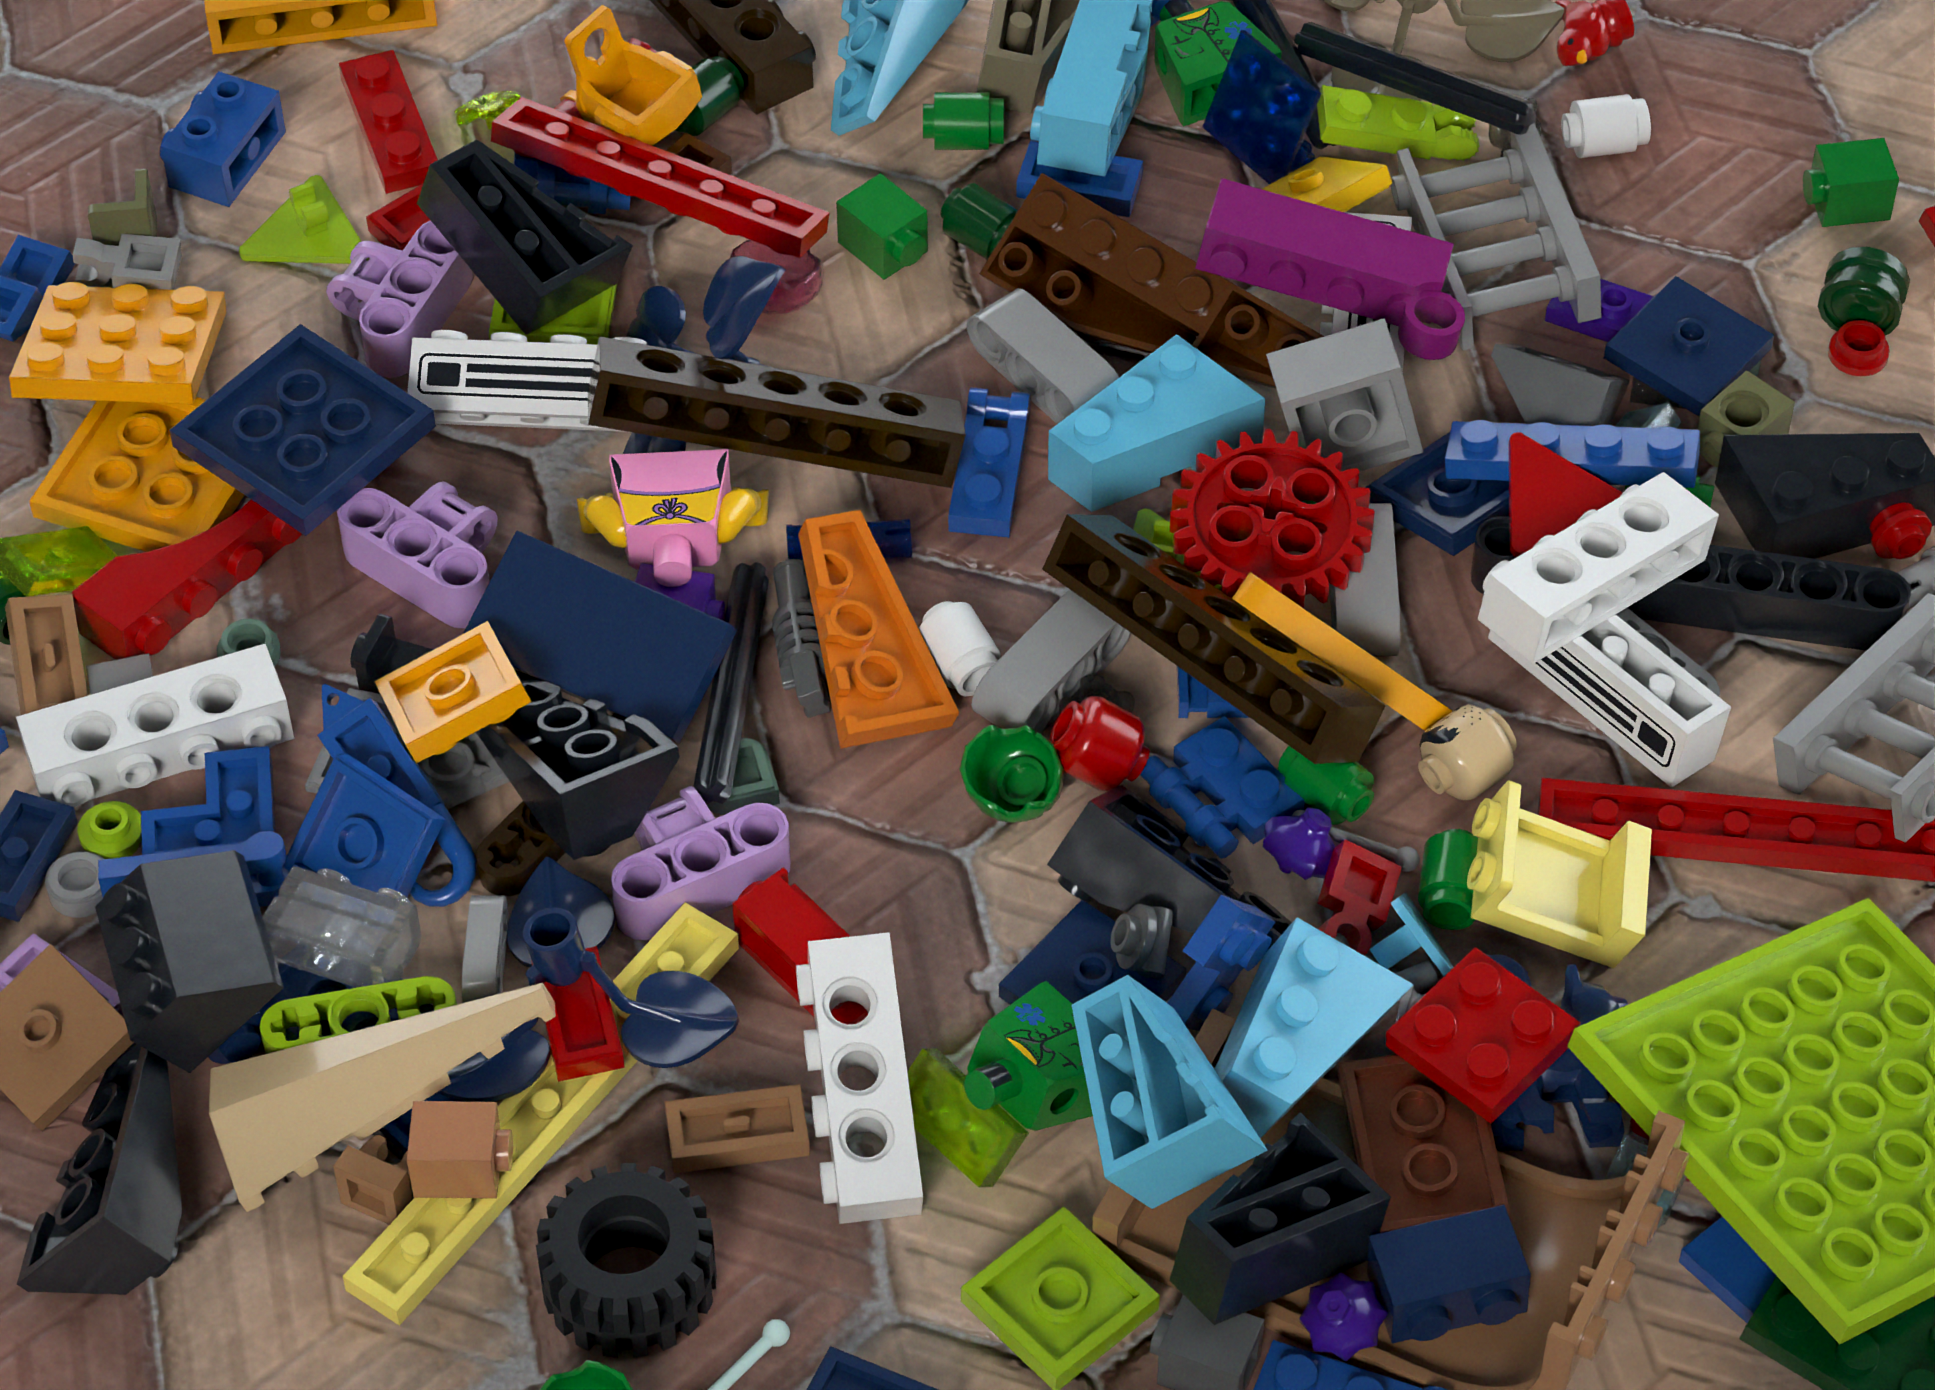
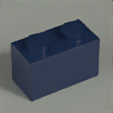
[1367,1205,1531,1344]

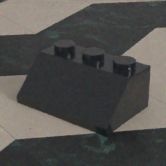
[95,850,284,1073]

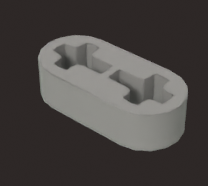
[462,895,508,1003]

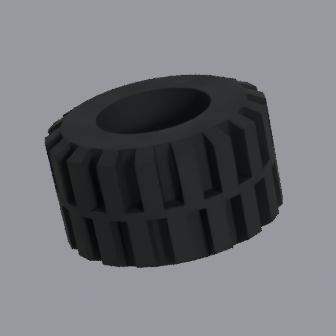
[536,1163,717,1358]

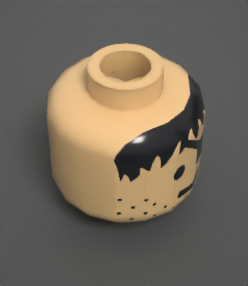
[1418,704,1517,801]

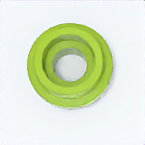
[77,801,142,859]

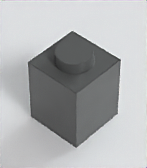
[1150,1295,1265,1390]

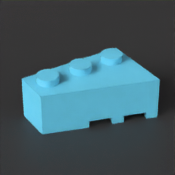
[1030,0,1153,177]
[1048,334,1265,512]
[1215,917,1414,1139]
[1072,975,1268,1209]

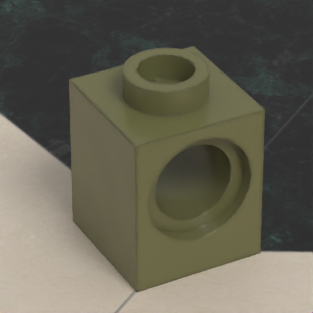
[1697,370,1795,467]

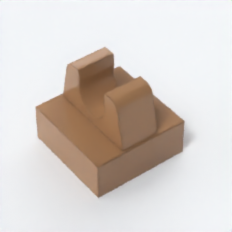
[333,1135,413,1225]

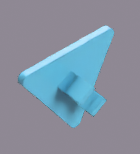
[1369,892,1454,976]

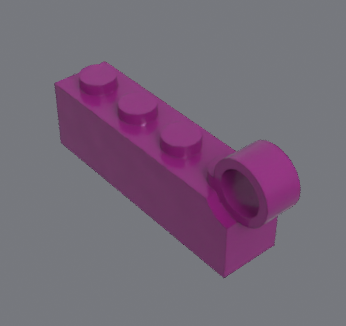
[1195,178,1465,360]

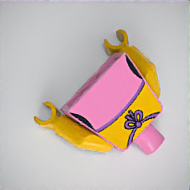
[576,449,769,587]

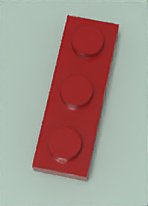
[339,50,438,194]

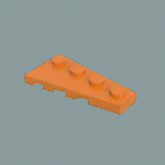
[798,510,960,749]

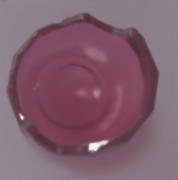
[730,240,824,315]

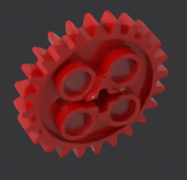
[1169,429,1375,612]

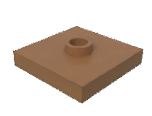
[0,943,134,1131]

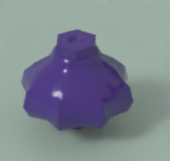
[1263,808,1335,880]
[1299,1272,1389,1361]

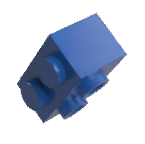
[160,71,286,207]

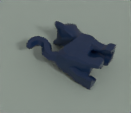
[1488,954,1628,1151]

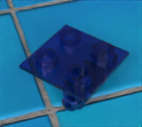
[1202,30,1322,184]

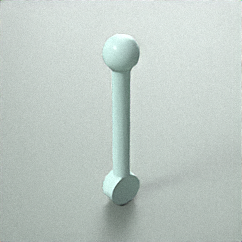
[707,1319,790,1390]

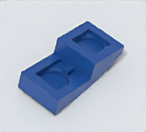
[0,235,76,342]

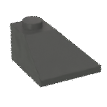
[1491,344,1630,426]

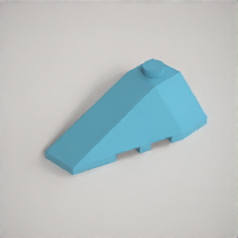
[831,0,969,136]

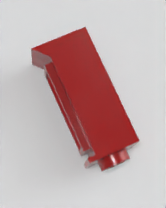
[732,867,894,1025]

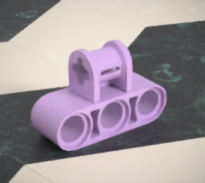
[326,220,473,378]
[337,481,498,628]
[611,786,791,941]

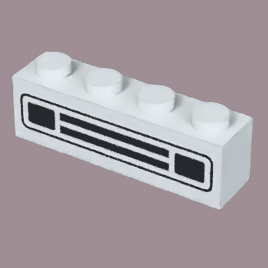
[407,330,647,432]
[1488,614,1731,788]

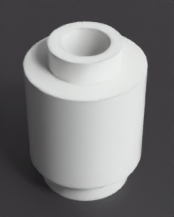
[1561,94,1651,158]
[918,601,1001,696]

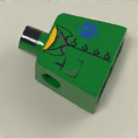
[1154,0,1282,127]
[964,981,1093,1131]

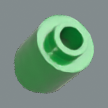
[923,92,1004,150]
[1278,746,1374,825]
[1418,829,1478,930]

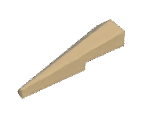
[209,983,556,1212]

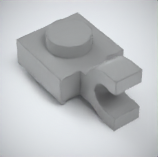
[73,234,182,290]

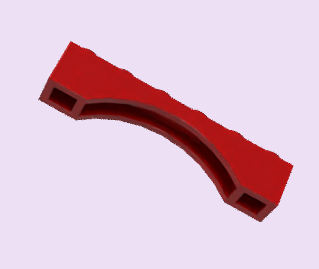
[70,499,302,660]

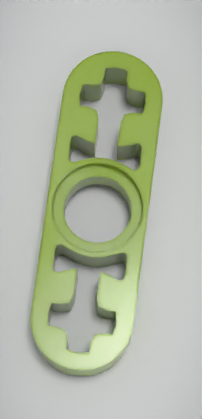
[260,976,457,1054]

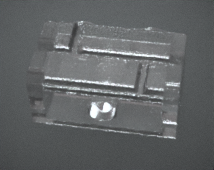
[263,866,422,988]

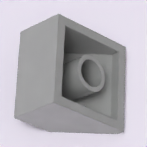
[1266,318,1423,471]

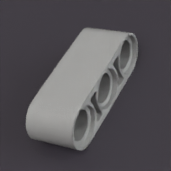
[966,288,1119,424]
[1329,503,1400,656]
[971,590,1131,734]

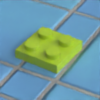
[961,1206,1160,1390]

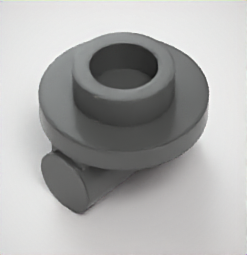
[1111,904,1173,979]

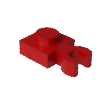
[1317,839,1402,956]

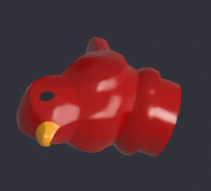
[1555,0,1634,66]

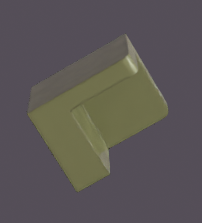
[88,169,157,246]

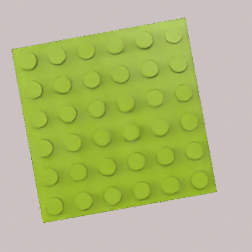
[1567,898,1935,1344]

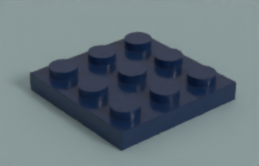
[169,324,436,536]

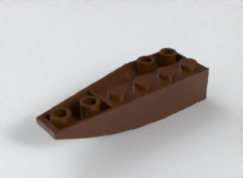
[979,173,1324,389]

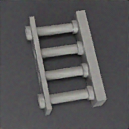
[1391,123,1601,351]
[1773,593,1935,843]

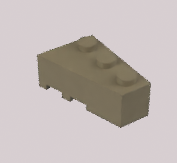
[977,0,1080,114]

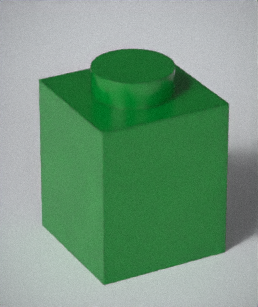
[1803,138,1899,227]
[836,173,928,280]

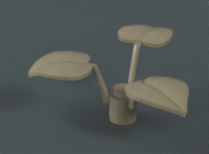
[1323,0,1564,101]

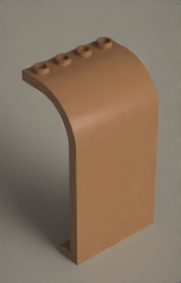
[1092,1009,1690,1390]

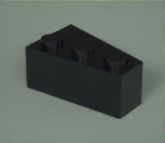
[417,139,633,335]
[1715,433,1935,559]
[1169,1112,1391,1325]

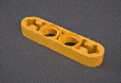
[1232,572,1452,731]

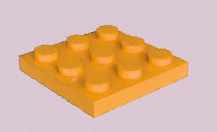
[9,282,226,404]
[29,397,244,552]

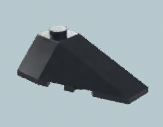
[1047,784,1292,950]
[17,1043,182,1295]

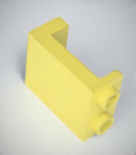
[1467,780,1652,968]

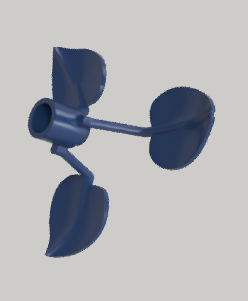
[623,256,786,454]
[437,857,739,1102]

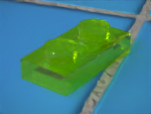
[0,526,117,597]
[907,1048,1029,1188]

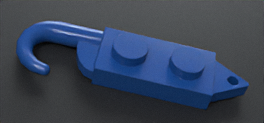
[317,684,477,907]

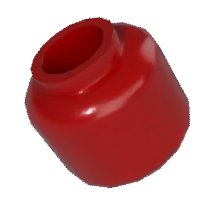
[1049,696,1150,791]

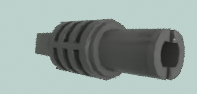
[772,559,831,718]

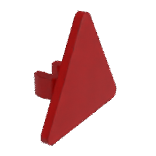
[1508,432,1622,557]

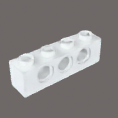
[1478,472,1719,664]
[16,644,294,807]
[796,932,923,1224]

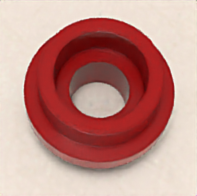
[1828,320,1890,377]
[1870,502,1932,559]

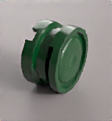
[1817,246,1910,336]

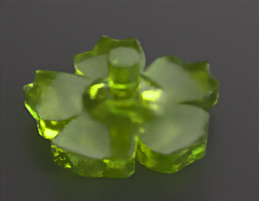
[454,90,521,130]

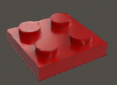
[1386,947,1581,1124]

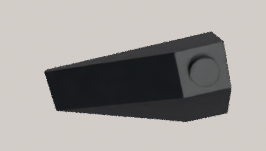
[476,670,680,860]

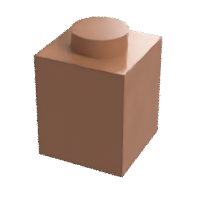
[407,1101,513,1199]

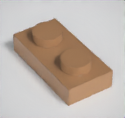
[5,594,88,715]
[665,1084,810,1173]

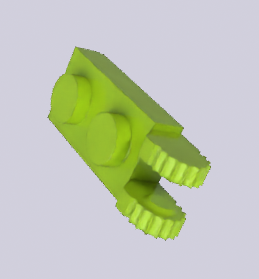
[1316,85,1480,161]

